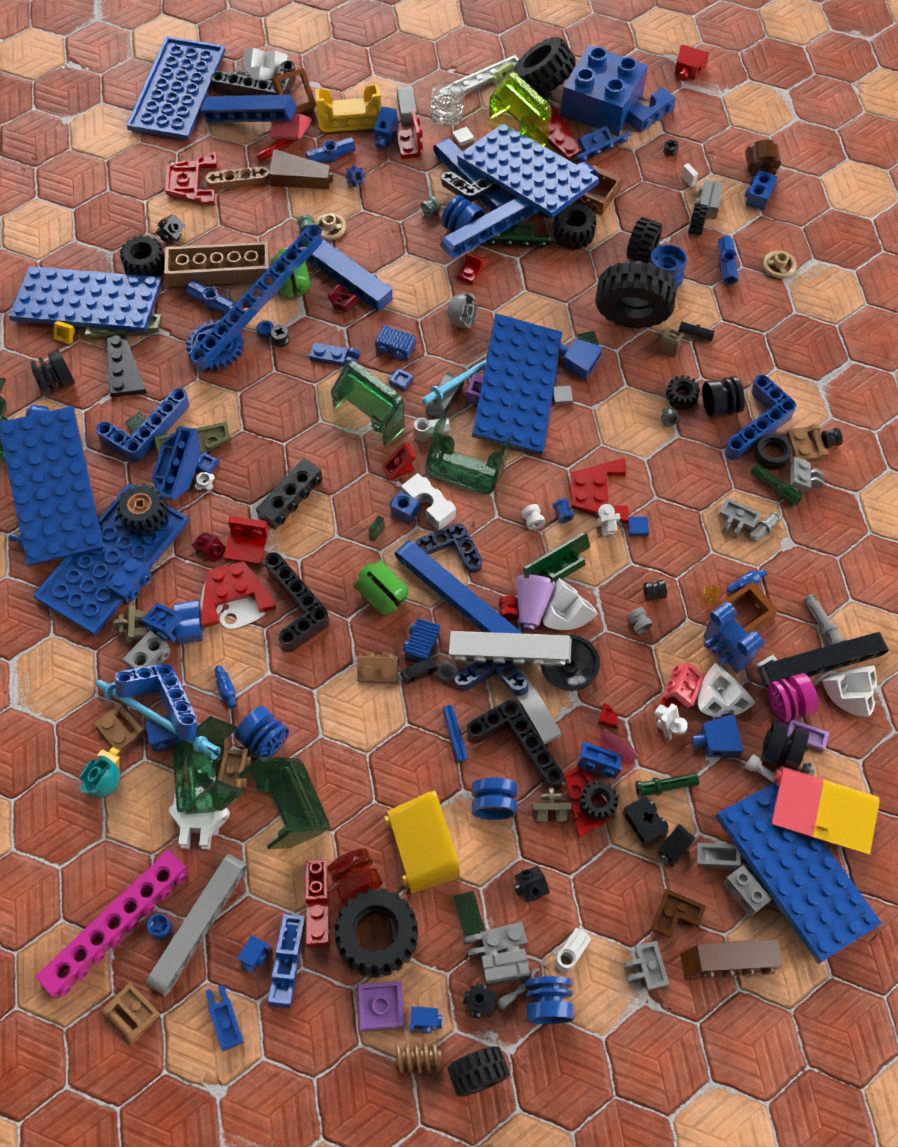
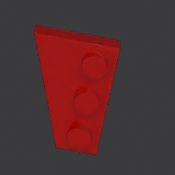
[564,766,615,838]

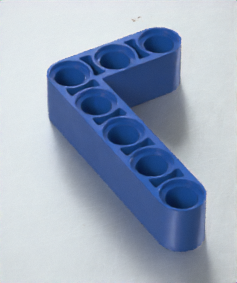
[725,375,796,460]
[96,388,190,462]
[115,664,197,741]

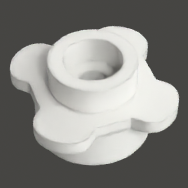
[195,472,215,490]

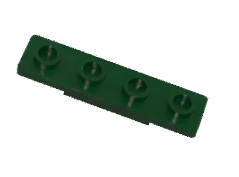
[485,222,551,247]
[523,532,590,583]

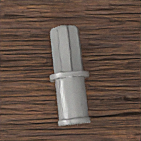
[749,512,781,542]

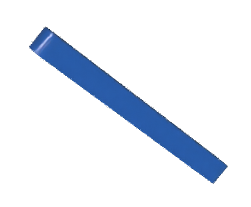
[440,162,598,258]
[190,224,323,370]

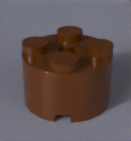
[745,140,781,177]

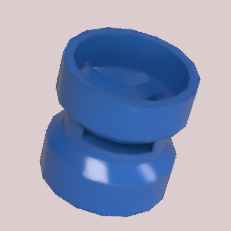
[147,914,173,940]

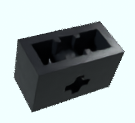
[622,795,669,849]

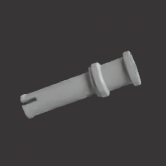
[803,594,846,645]

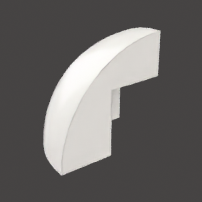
[244,48,288,80]
[543,578,598,630]
[698,663,755,717]
[822,665,877,717]

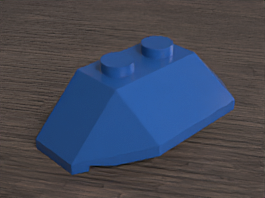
[152,426,201,500]

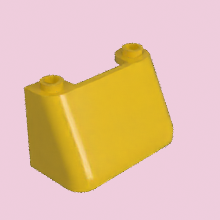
[315,84,381,132]
[384,790,460,894]

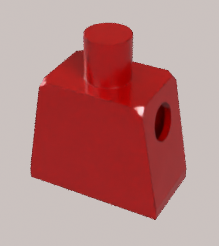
[675,44,709,81]

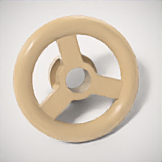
[314,213,347,240]
[763,251,797,278]

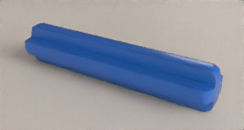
[443,705,468,763]

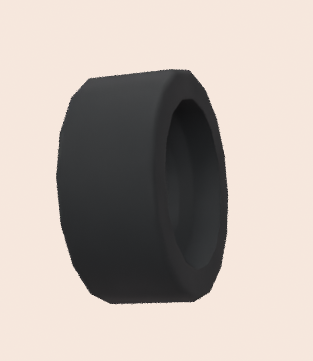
[755,434,792,470]

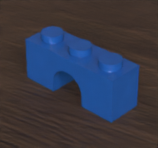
[627,87,676,133]

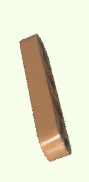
[206,166,270,189]

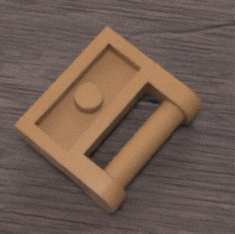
[786,424,829,462]
[94,701,147,754]
[101,982,161,1045]

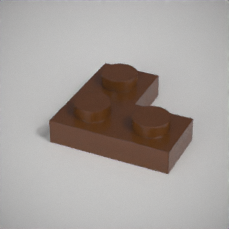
[650,889,706,939]

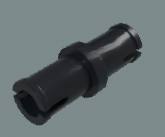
[678,321,715,342]

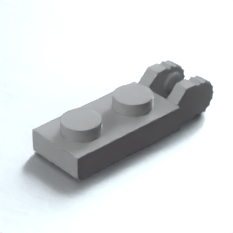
[464,921,528,957]

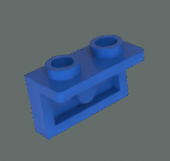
[106,556,152,604]
[577,742,622,779]

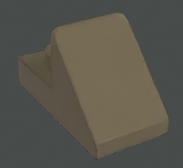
[659,328,685,357]

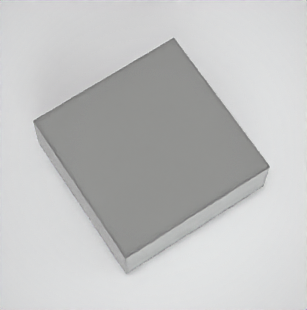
[553,386,573,405]

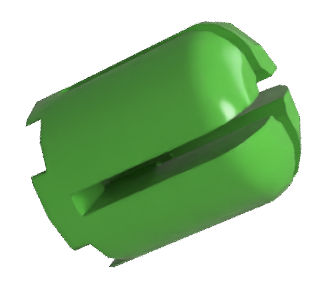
[271,248,311,298]
[353,559,408,615]

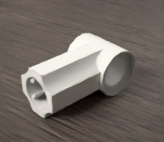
[414,418,450,441]
[555,928,592,973]

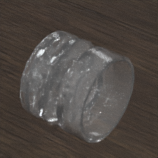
[429,82,465,127]

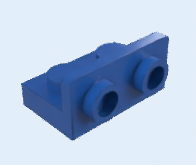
[142,603,183,642]

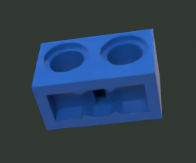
[745,170,778,210]

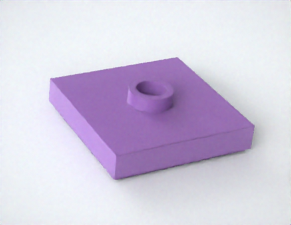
[357,981,405,1032]

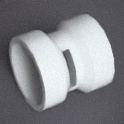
[521,504,546,530]

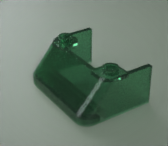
[331,360,405,446]
[425,416,513,494]
[173,716,244,815]
[238,757,330,850]

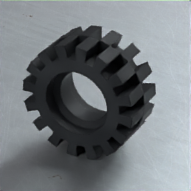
[688,203,708,236]
[666,375,700,410]
[580,780,619,822]

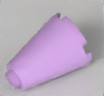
[516,575,555,630]

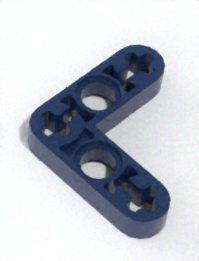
[415,523,482,573]
[455,660,529,696]

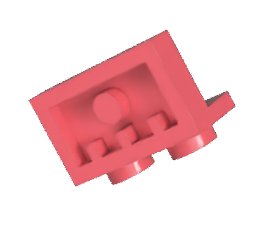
[663,662,705,708]

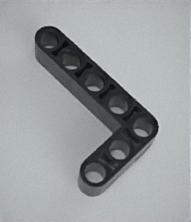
[211,60,296,96]
[265,552,329,652]
[467,700,564,791]

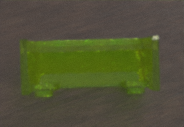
[489,72,551,146]

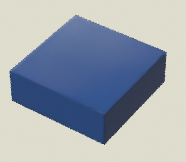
[389,368,414,392]
[196,452,219,474]
[628,516,649,536]

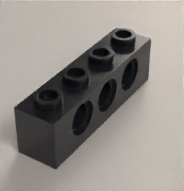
[256,458,323,529]

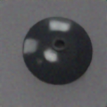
[540,635,600,691]

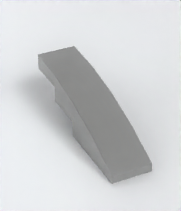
[508,669,562,744]

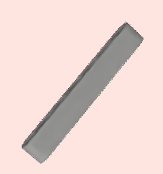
[146,854,248,996]

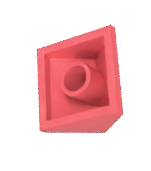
[270,113,312,140]

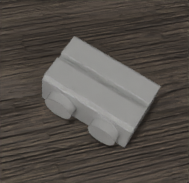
[696,180,724,219]
[481,946,530,986]

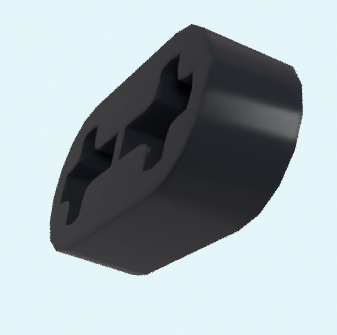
[400,658,438,684]

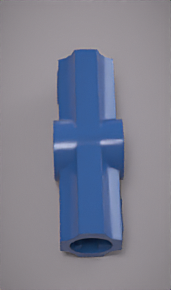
[305,137,356,163]
[718,236,738,285]
[186,281,236,315]

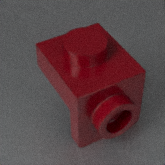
[328,285,359,311]
[192,532,226,562]

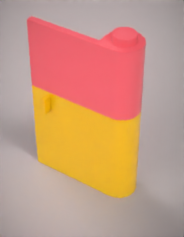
[771,766,879,855]

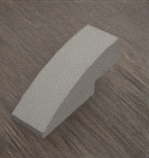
[697,843,754,873]

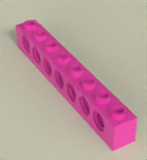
[35,850,189,999]

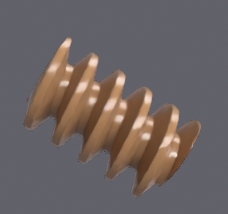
[396,1043,441,1073]

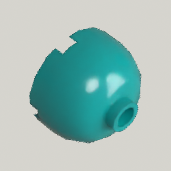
[79,755,120,798]

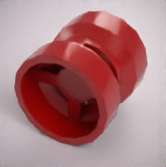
[499,595,519,621]

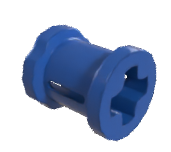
[552,499,575,523]

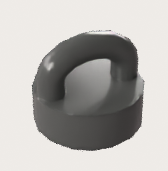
[661,408,680,427]
[437,661,458,681]

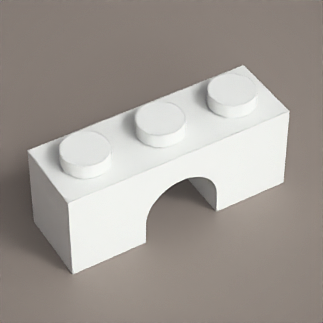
[401,473,456,530]

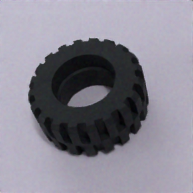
[513,37,576,98]
[334,888,418,978]

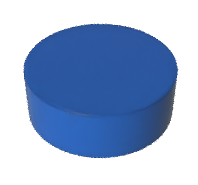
[256,320,274,338]

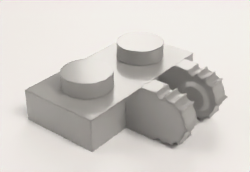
[791,456,824,492]
[719,497,762,538]
[622,941,670,991]

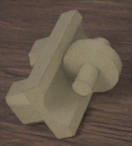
[113,605,145,645]
[532,787,571,821]

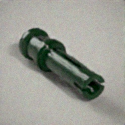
[750,464,804,507]
[635,772,699,799]

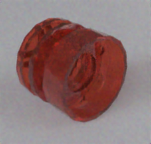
[327,848,383,903]

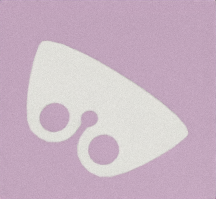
[200,584,265,629]

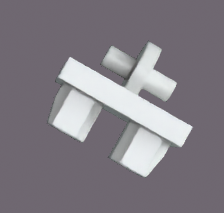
[595,504,620,537]
[654,704,688,740]

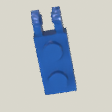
[309,342,361,367]
[206,984,244,1052]

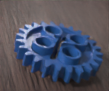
[186,319,244,372]

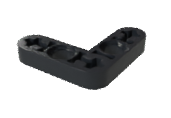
[441,172,500,202]

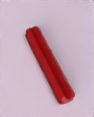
[256,139,298,162]

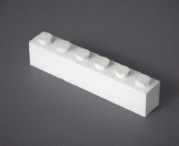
[449,631,572,666]

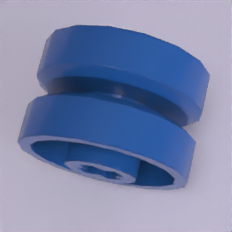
[471,778,517,820]

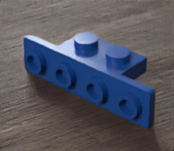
[572,126,632,163]

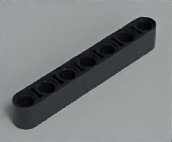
[757,632,889,688]

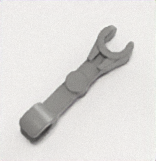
[497,968,540,1010]

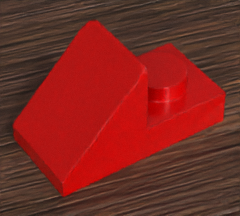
[457,253,488,285]
[382,442,417,480]

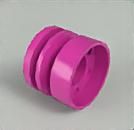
[767,673,819,723]

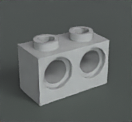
[123,630,171,669]
[723,865,772,918]

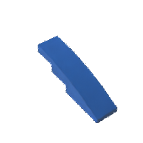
[268,914,305,1008]

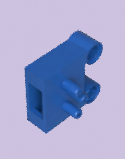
[703,601,764,673]

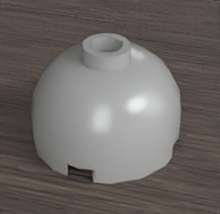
[446,293,478,329]

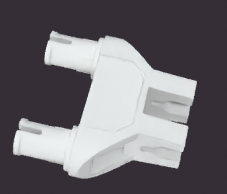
[168,788,230,850]

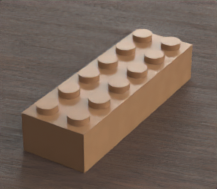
[165,241,271,287]

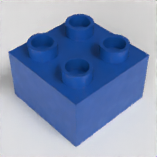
[560,45,648,136]

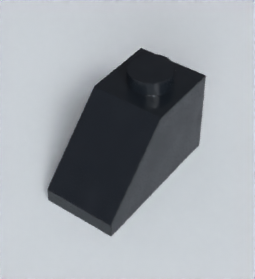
[657,823,696,868]

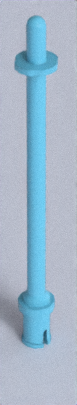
[422,359,486,404]
[95,680,221,759]

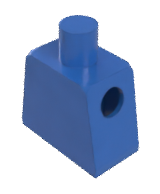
[374,106,399,149]
[558,339,603,381]
[691,714,743,758]

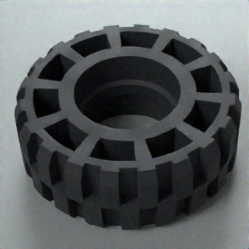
[595,261,677,328]

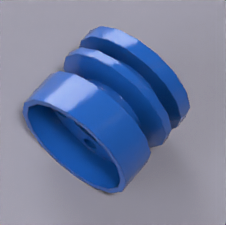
[441,195,485,232]
[650,244,687,288]
[235,706,290,761]
[526,976,574,1024]

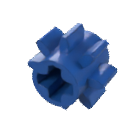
[344,165,365,187]

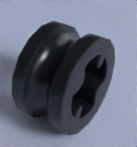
[663,139,679,156]

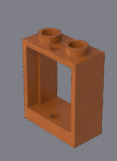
[272,67,317,114]
[574,165,622,215]
[716,581,778,634]

